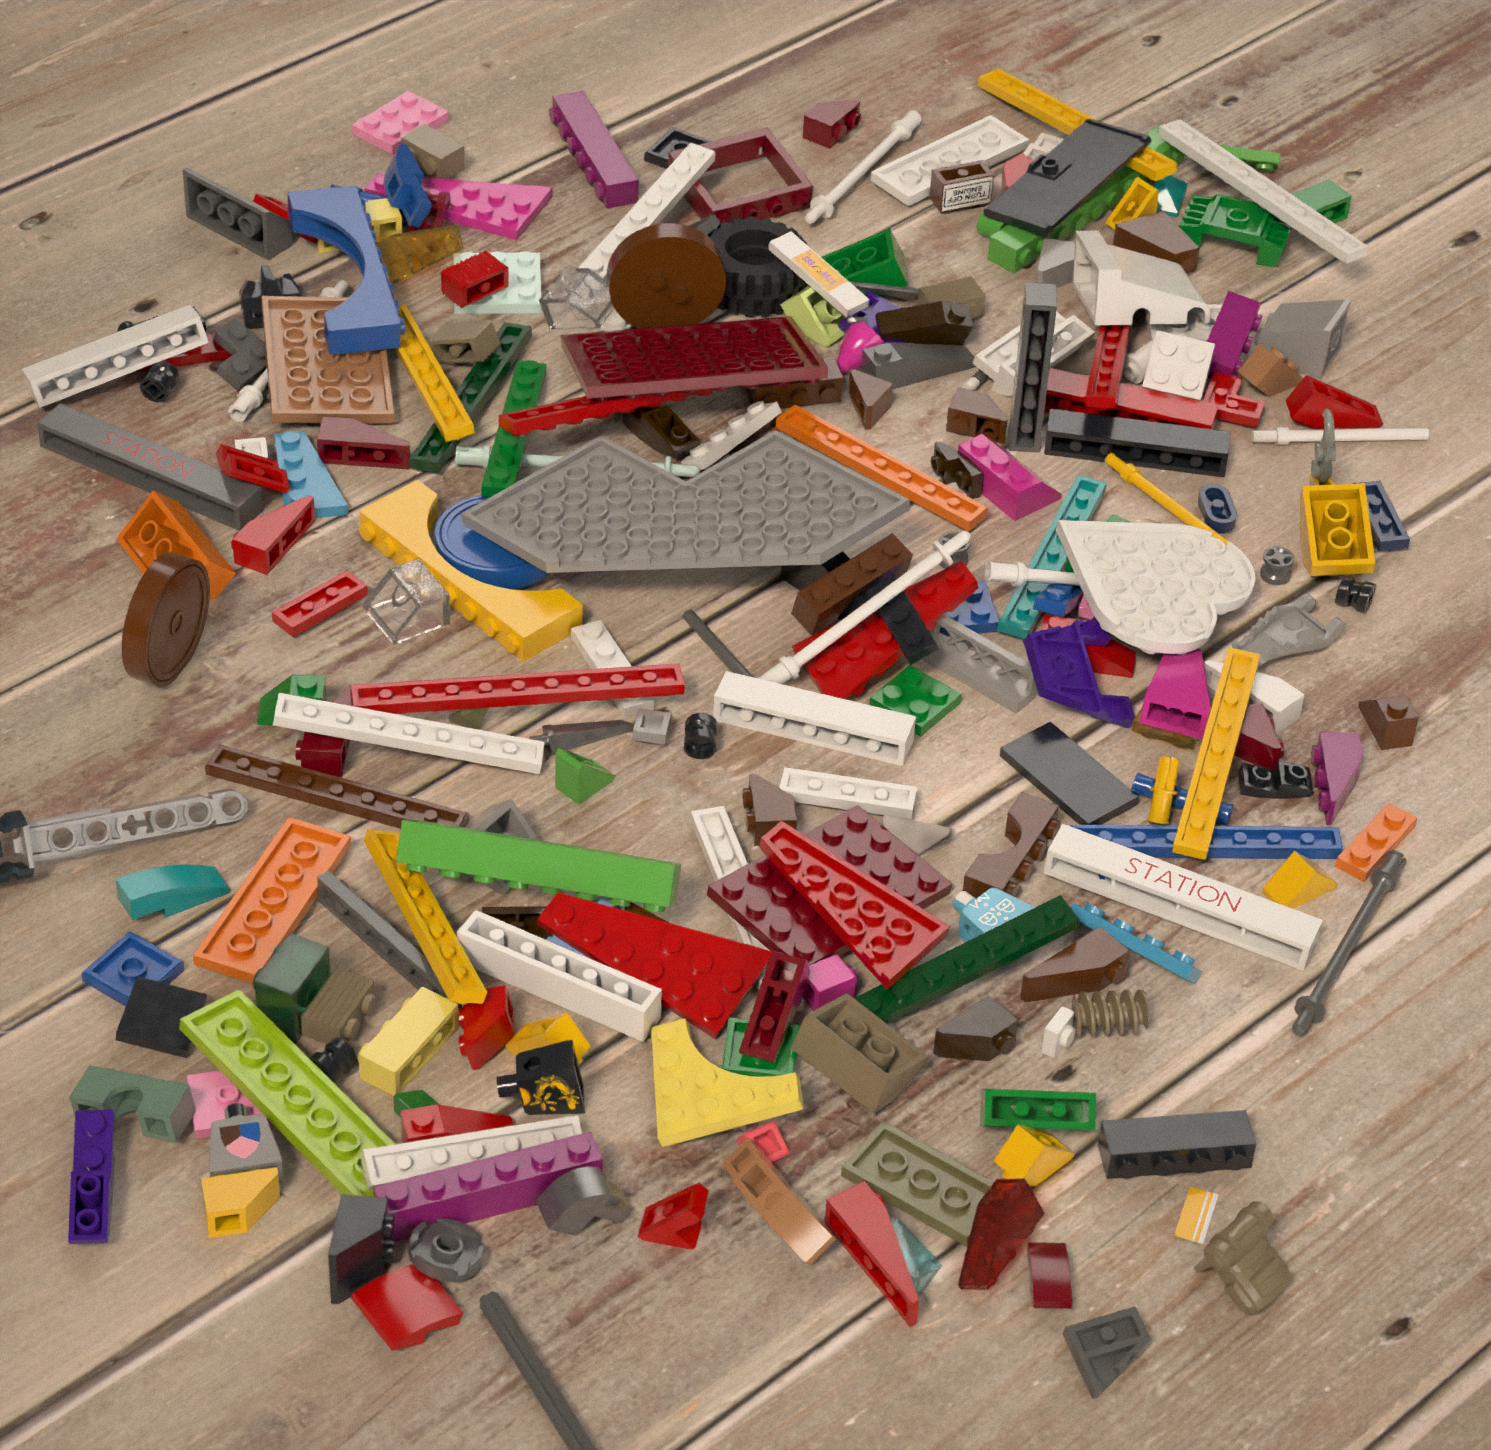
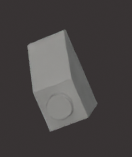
[1036,238,1075,288]

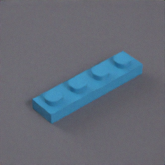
[1071,902,1202,984]

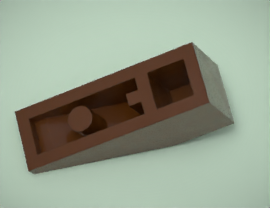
[1020,927,1130,1002]

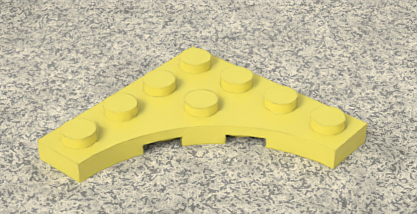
[651,1018,803,1147]

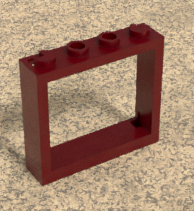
[668,127,813,229]

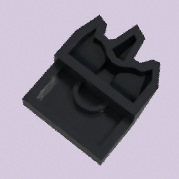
[239,265,300,329]

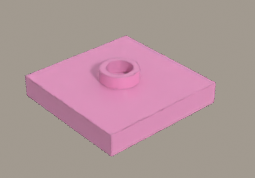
[187,1070,270,1139]

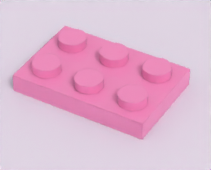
[352,91,449,155]

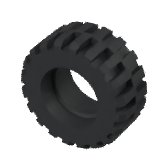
[707,217,808,318]

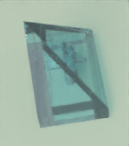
[891,1218,943,1298]

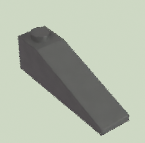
[861,343,976,390]

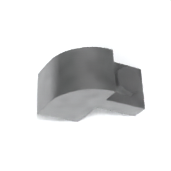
[536,1167,631,1236]

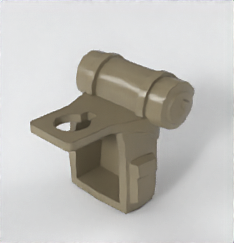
[1194,1201,1293,1316]

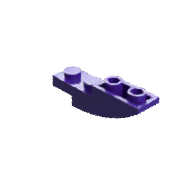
[68,1109,115,1244]

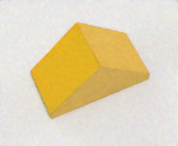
[1105,177,1159,230]
[1262,851,1338,909]

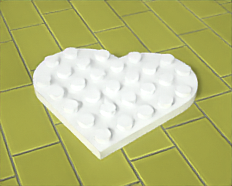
[1056,520,1255,655]

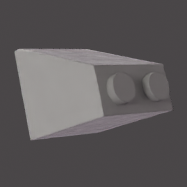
[1254,300,1351,379]

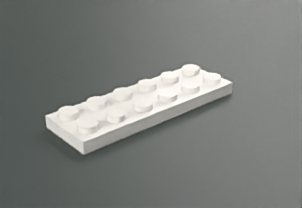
[871,115,1029,206]

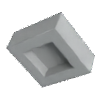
[632,708,671,745]

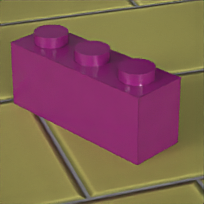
[1207,291,1263,379]

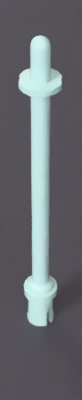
[455,445,700,477]

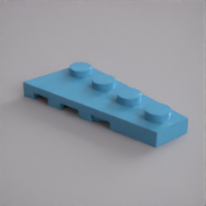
[274,431,348,518]

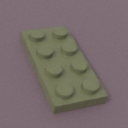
[841,1121,1008,1247]

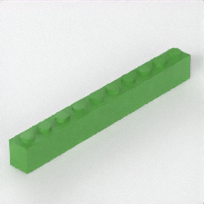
[988,124,1186,274]

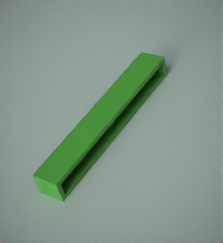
[396,819,682,912]

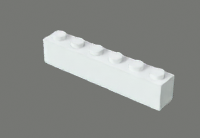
[22,305,209,408]
[713,671,916,766]
[457,910,662,1042]

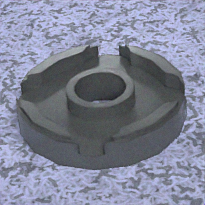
[407,1218,485,1281]

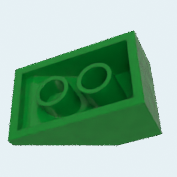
[821,228,909,296]

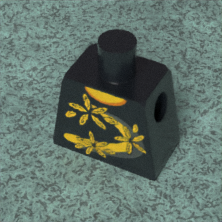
[497,1040,585,1115]

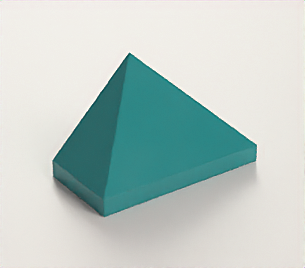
[1155,175,1188,218]

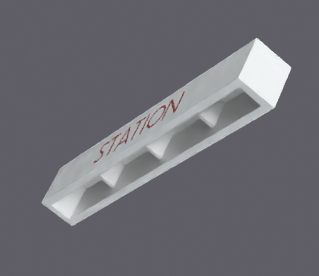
[1043,824,1323,971]

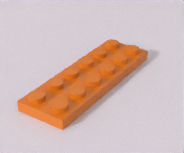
[193,817,351,985]

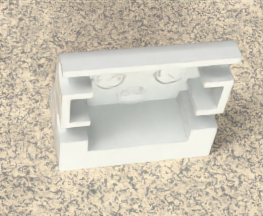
[1072,231,1210,325]

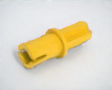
[1147,756,1179,824]

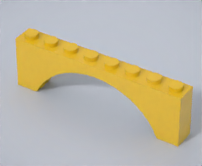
[359,480,583,662]

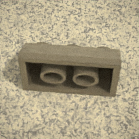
[791,993,929,1113]

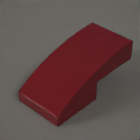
[1027,1242,1072,1309]

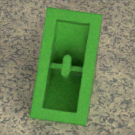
[555,748,616,804]

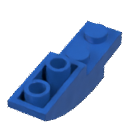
[384,143,432,227]

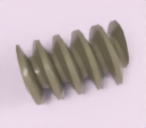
[1071,990,1149,1037]

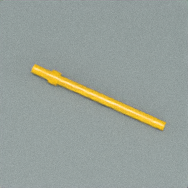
[1105,453,1229,545]

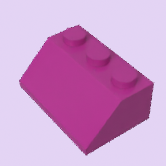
[958,434,1062,521]

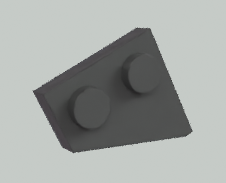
[1062,1306,1151,1399]

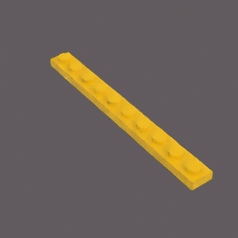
[978,68,1177,181]

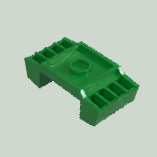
[1179,194,1292,267]

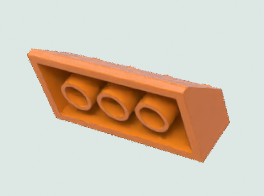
[116,490,236,600]

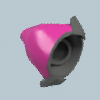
[836,317,885,375]

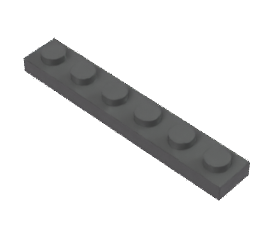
[317,871,462,1009]

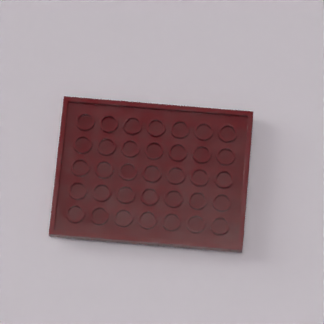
[561,316,828,402]

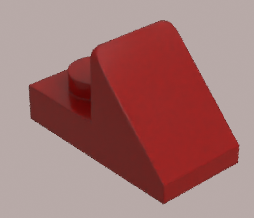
[637,1182,709,1249]

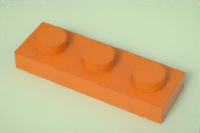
[1335,803,1417,882]

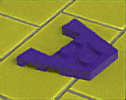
[1023,617,1136,728]

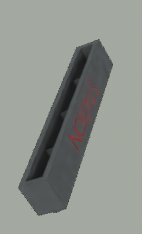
[37,403,263,531]

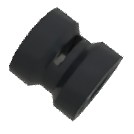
[140,361,179,402]
[1335,574,1376,614]
[684,713,718,759]
[309,1037,358,1084]

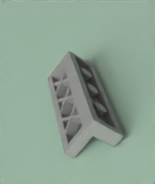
[922,614,1037,714]

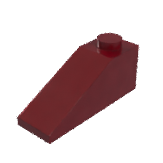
[317,416,410,470]
[295,684,352,778]
[739,950,811,1063]

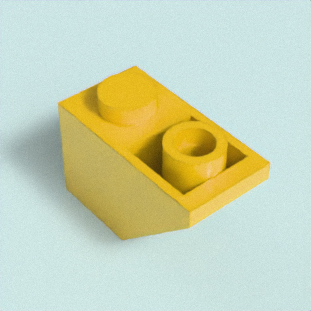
[201,1167,280,1238]

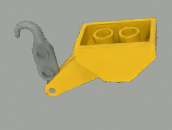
[1300,409,1375,576]

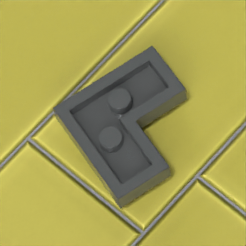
[213,318,267,392]

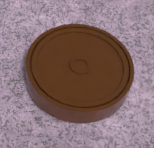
[607,223,726,328]
[121,552,210,687]

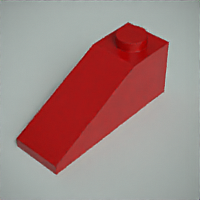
[1285,375,1383,429]
[231,495,315,575]
[1041,614,1136,678]
[401,1104,514,1143]

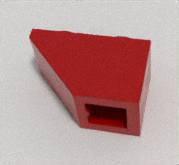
[458,985,515,1070]

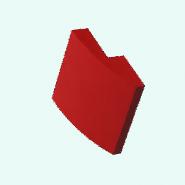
[216,444,289,493]
[351,1264,464,1351]

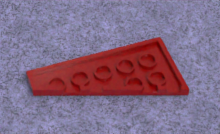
[792,560,978,700]
[759,821,950,990]
[537,892,772,1040]

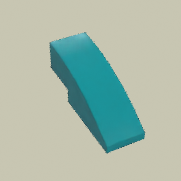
[116,865,230,921]

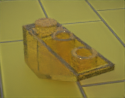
[376,225,464,285]

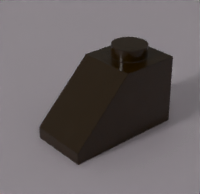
[933,995,1018,1061]

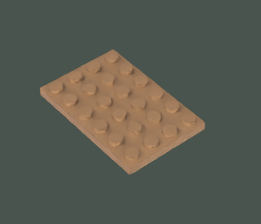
[261,296,394,424]

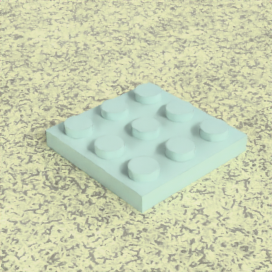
[454,251,542,314]

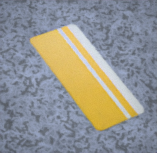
[1174,1187,1218,1244]

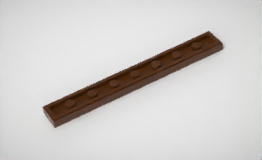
[205,744,469,829]

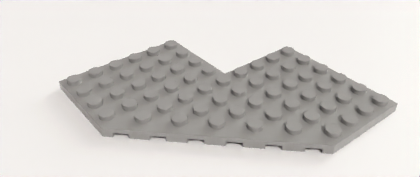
[461,430,910,573]

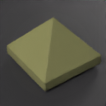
[448,708,489,730]

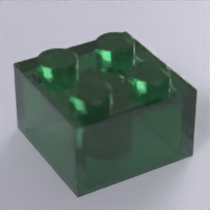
[253,933,331,1044]

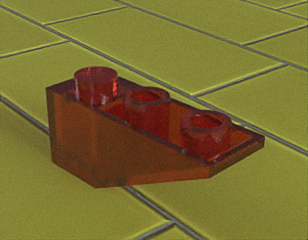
[958,1178,1045,1290]

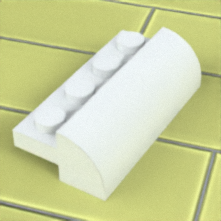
[973,311,1095,396]

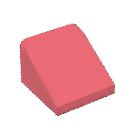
[736,1120,790,1163]

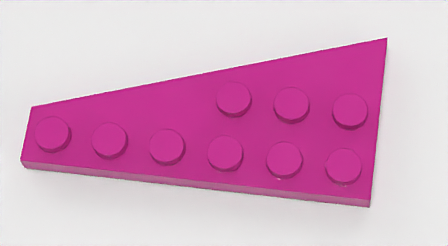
[364,174,553,240]

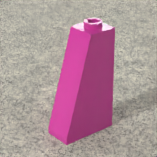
[1140,649,1211,739]

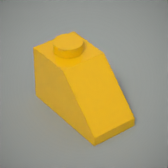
[504,1012,591,1065]
[993,1125,1076,1187]

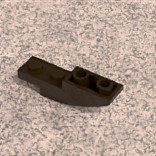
[622,404,700,455]

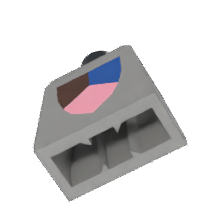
[209,1103,283,1183]

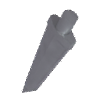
[850,282,919,300]
[529,720,634,755]

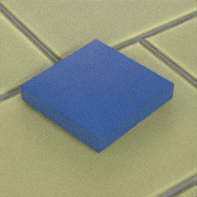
[81,931,184,1006]

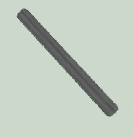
[480,1291,597,1450]

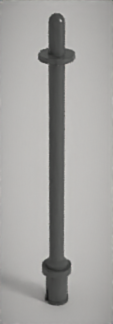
[1292,850,1407,1036]

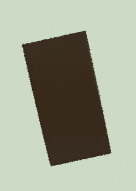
[931,441,984,499]

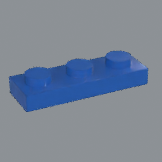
[1033,583,1084,617]

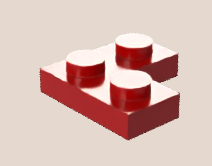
[1202,371,1265,428]

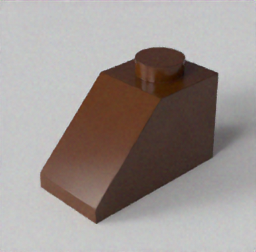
[1358,695,1419,750]

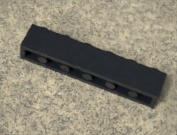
[1044,409,1231,478]

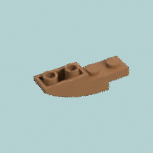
[722,1138,836,1266]

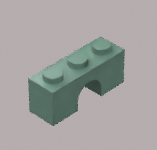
[69,1065,196,1143]

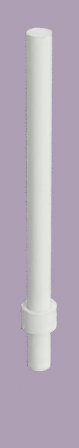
[1251,427,1429,445]

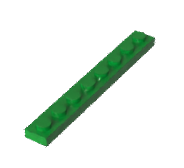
[481,360,546,497]

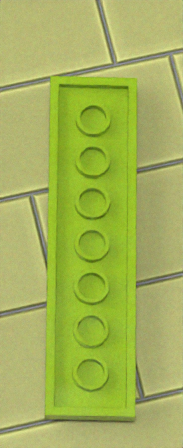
[179,989,395,1197]

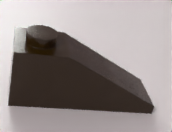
[875,301,973,345]

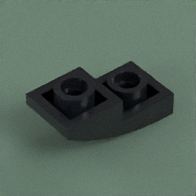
[1238,760,1313,799]

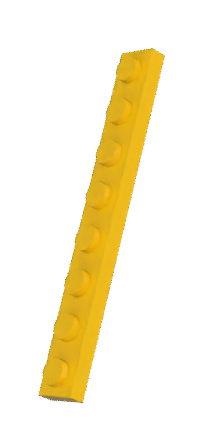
[394,304,475,442]
[1172,647,1261,860]
[363,829,487,1004]

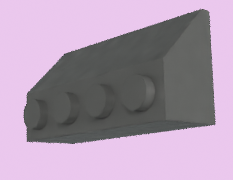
[183,167,293,261]

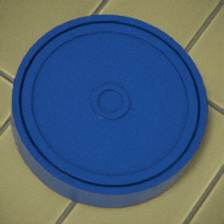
[435,495,550,590]

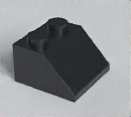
[328,1194,396,1304]

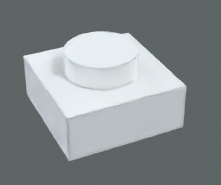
[235,437,268,458]
[1041,1006,1076,1058]

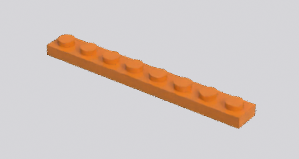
[776,405,988,532]

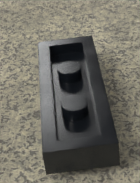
[866,575,939,665]

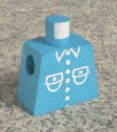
[953,888,1035,942]

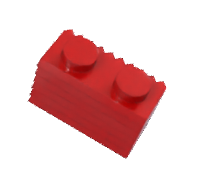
[441,250,509,308]

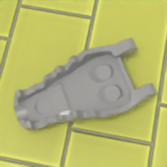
[1231,593,1346,667]

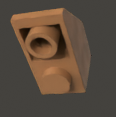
[1237,344,1303,397]

